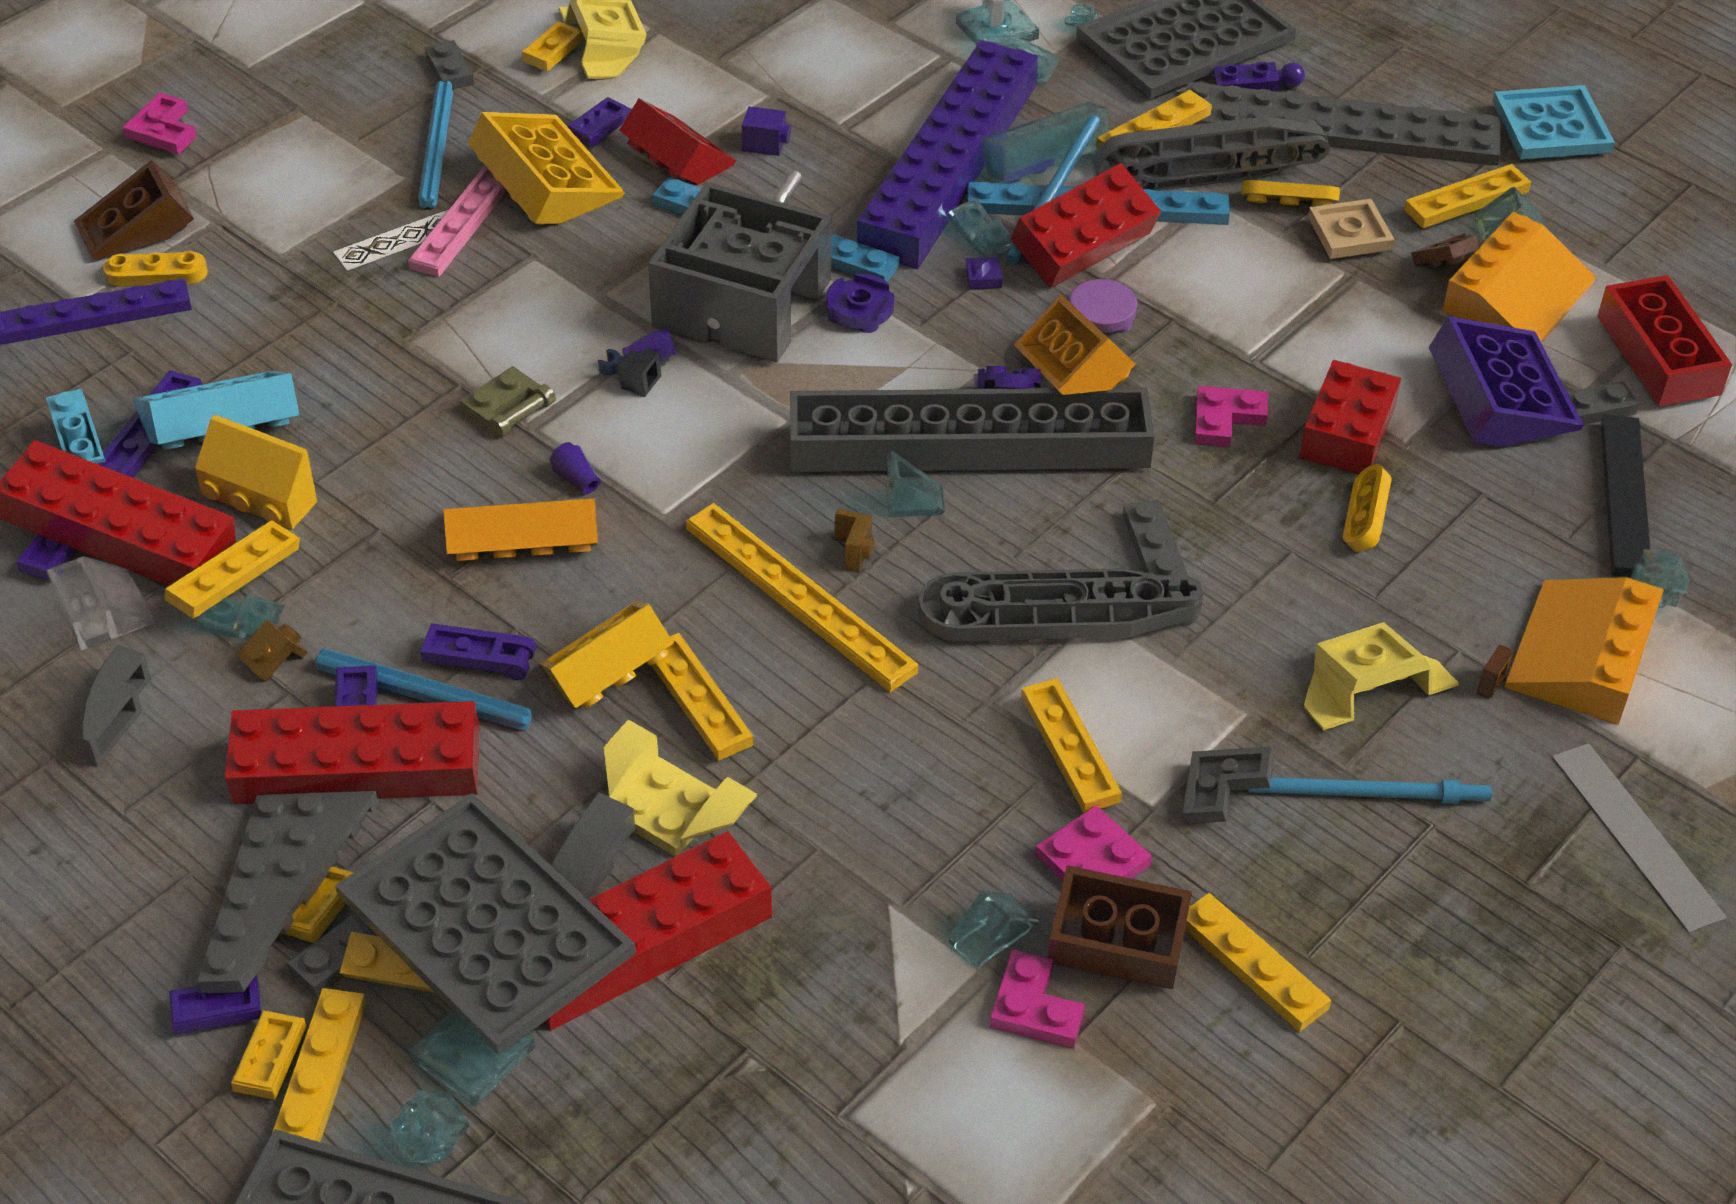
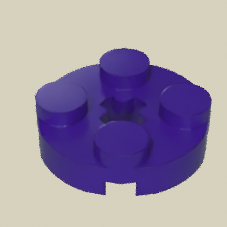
[826,274,894,333]
[973,366,1044,389]

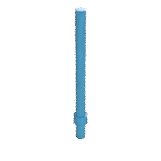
[1006,115,1100,264]
[1247,777,1492,804]

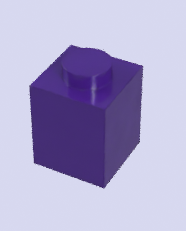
[741,106,791,156]

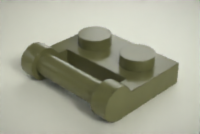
[460,366,556,437]

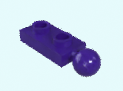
[1213,62,1305,91]

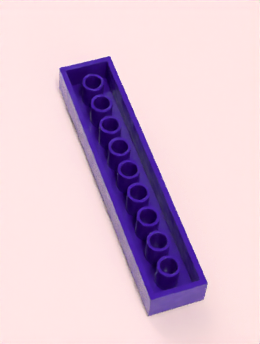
[857,40,1039,269]

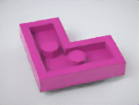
[122,92,197,155]
[1195,386,1268,447]
[990,949,1085,1049]

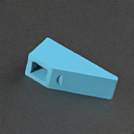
[46,388,106,464]

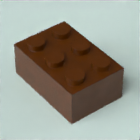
[1048,865,1192,989]

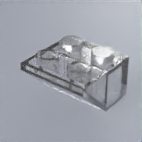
[46,556,155,651]

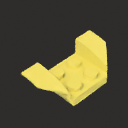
[558,0,647,79]
[1304,622,1459,731]
[604,719,757,857]

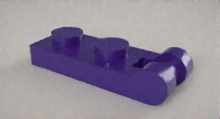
[420,623,537,680]

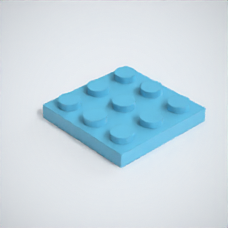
[1492,85,1615,159]

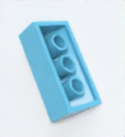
[133,371,299,449]

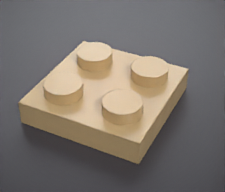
[1308,199,1395,259]

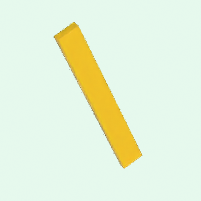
[686,503,918,693]

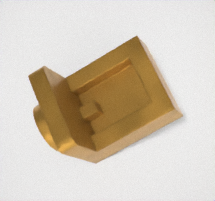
[835,509,875,572]
[237,619,308,681]

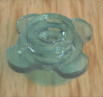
[1064,3,1100,30]

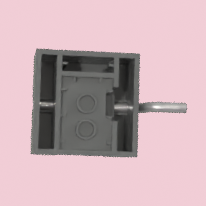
[648,170,832,363]

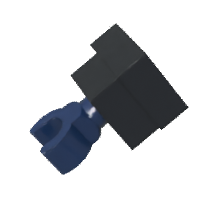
[598,348,662,397]

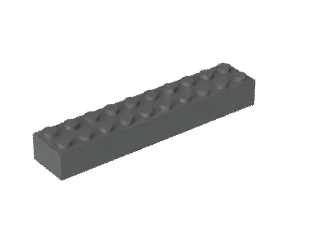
[790,387,1155,472]

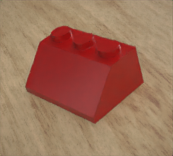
[619,98,737,185]

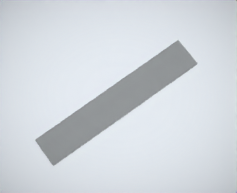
[1552,743,1727,932]

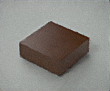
[1476,644,1512,699]

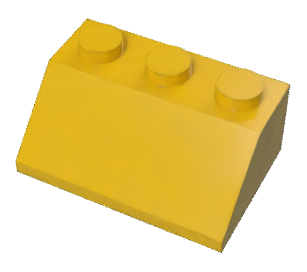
[195,415,317,530]
[540,601,674,709]

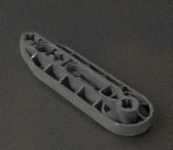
[1091,116,1330,191]
[918,568,1203,641]

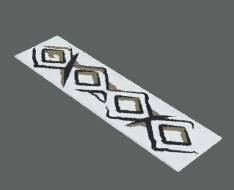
[334,210,448,271]

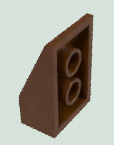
[74,160,194,260]

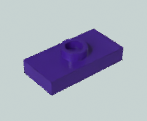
[567,97,631,148]
[335,666,378,706]
[169,974,262,1035]

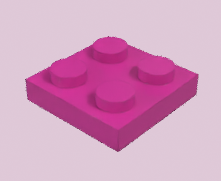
[1035,805,1152,881]

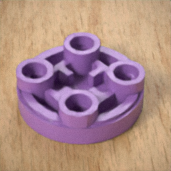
[1069,279,1137,333]

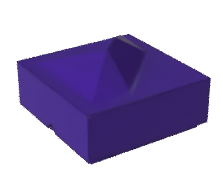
[965,257,1003,289]

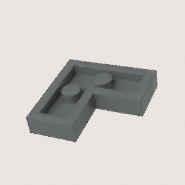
[1183,747,1274,824]

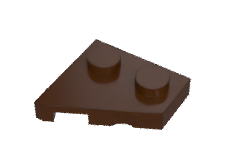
[1411,233,1480,268]

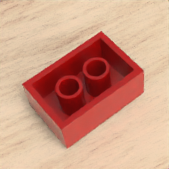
[1299,360,1401,474]

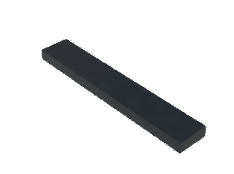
[1601,414,1652,579]

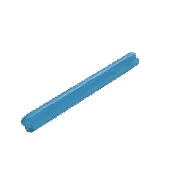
[418,81,453,209]
[315,648,532,731]

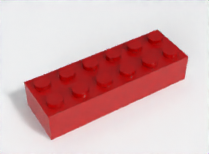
[0,440,236,586]
[225,701,480,805]
[544,831,772,1031]

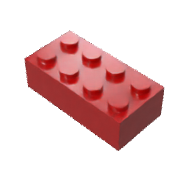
[1010,163,1162,289]
[1597,275,1732,407]

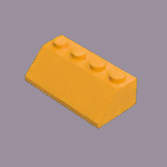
[1014,294,1136,395]
[443,498,598,561]

